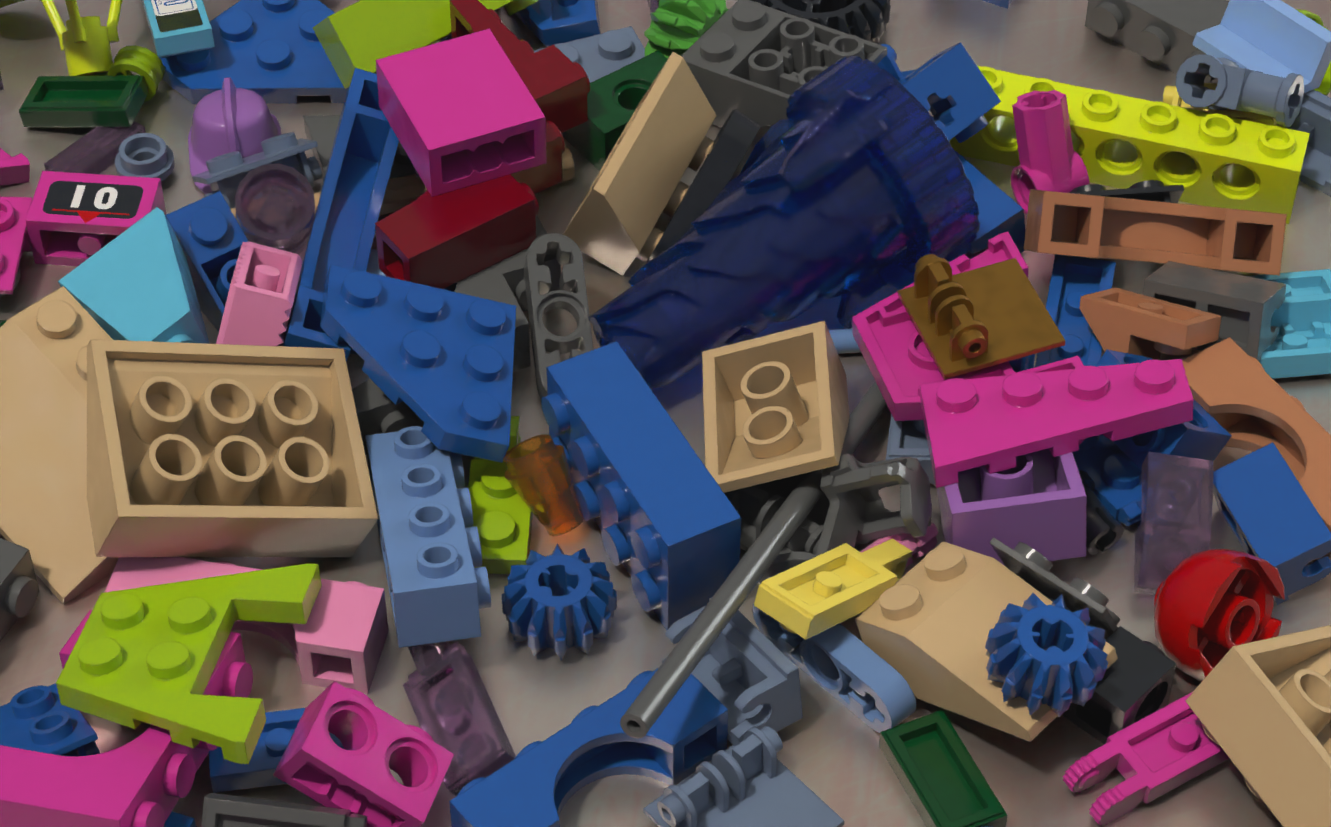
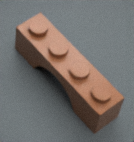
[1024,189,1287,276]
[1182,337,1331,563]

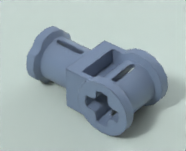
[1176,55,1304,127]

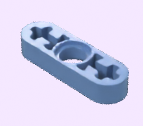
[752,604,916,733]

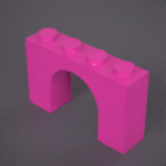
[0,610,253,827]

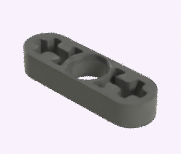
[524,233,594,399]

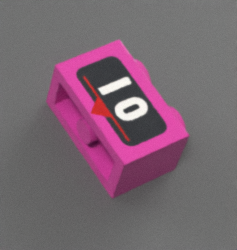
[25,171,167,266]

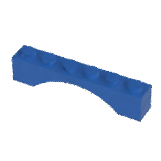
[283,68,399,362]

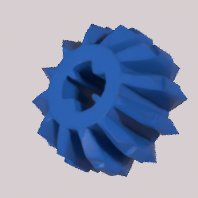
[502,543,617,661]
[985,593,1108,717]

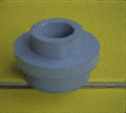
[115,133,175,181]

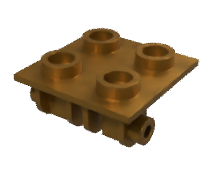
[898,254,1065,379]

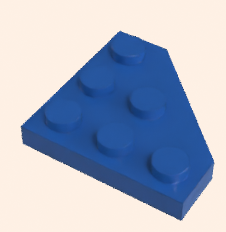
[159,0,349,104]
[320,264,516,463]

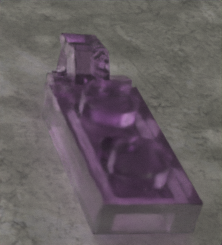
[403,641,516,796]

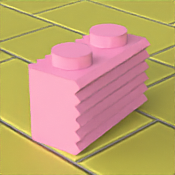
[216,242,303,346]

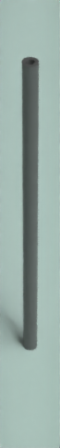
[620,381,888,739]

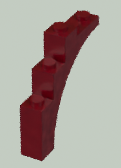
[375,0,590,289]

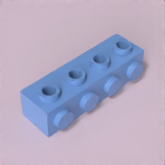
[365,426,491,648]

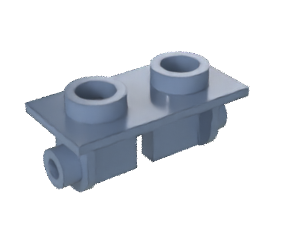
[192,132,322,208]

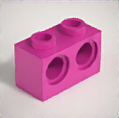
[273,681,454,827]

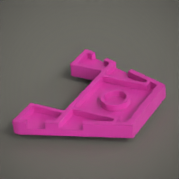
[852,232,1084,421]

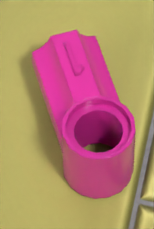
[1011,90,1089,214]

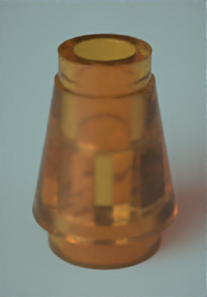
[503,434,584,537]

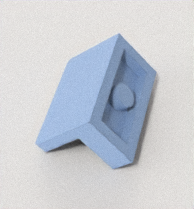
[1192,0,1331,93]

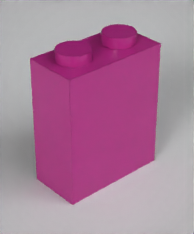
[376,28,547,197]

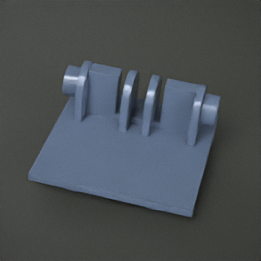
[643,726,844,827]

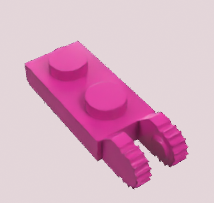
[1063,692,1230,826]

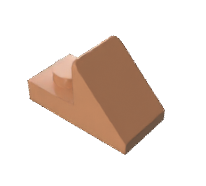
[1079,287,1222,360]

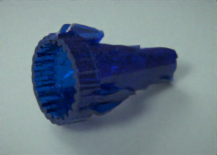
[588,55,980,389]

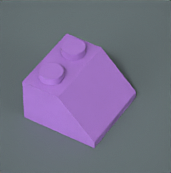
[937,449,1087,566]

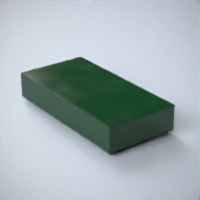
[19,75,149,127]
[879,710,1007,827]

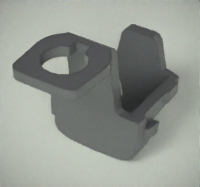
[758,454,932,585]

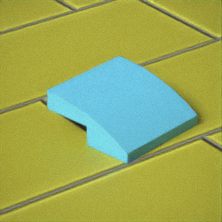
[1248,269,1331,379]

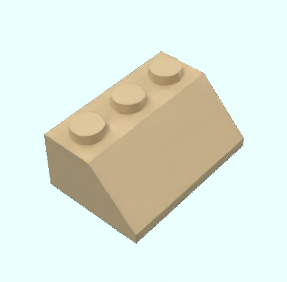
[563,52,717,276]

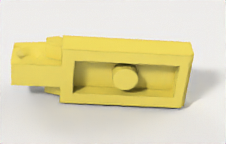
[754,539,913,640]

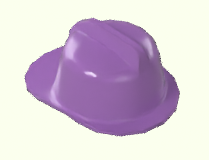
[188,77,281,195]

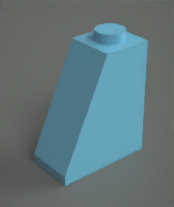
[58,207,210,344]

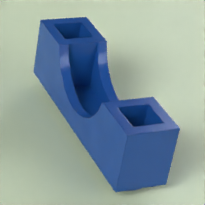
[449,668,728,827]

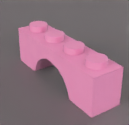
[105,557,389,694]

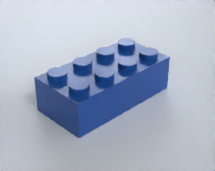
[541,341,741,631]

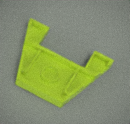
[56,563,322,764]

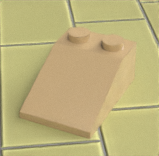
[702,320,850,493]
[855,541,1118,742]

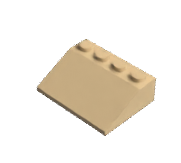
[0,286,119,605]
[87,339,378,557]
[1185,625,1331,827]

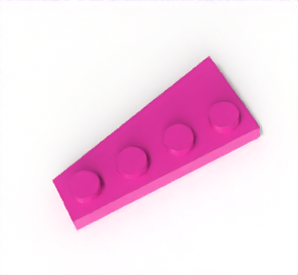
[920,359,1194,488]

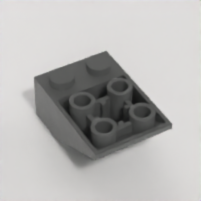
[681,0,887,128]

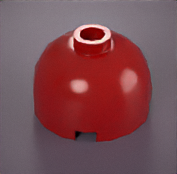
[1154,549,1285,682]

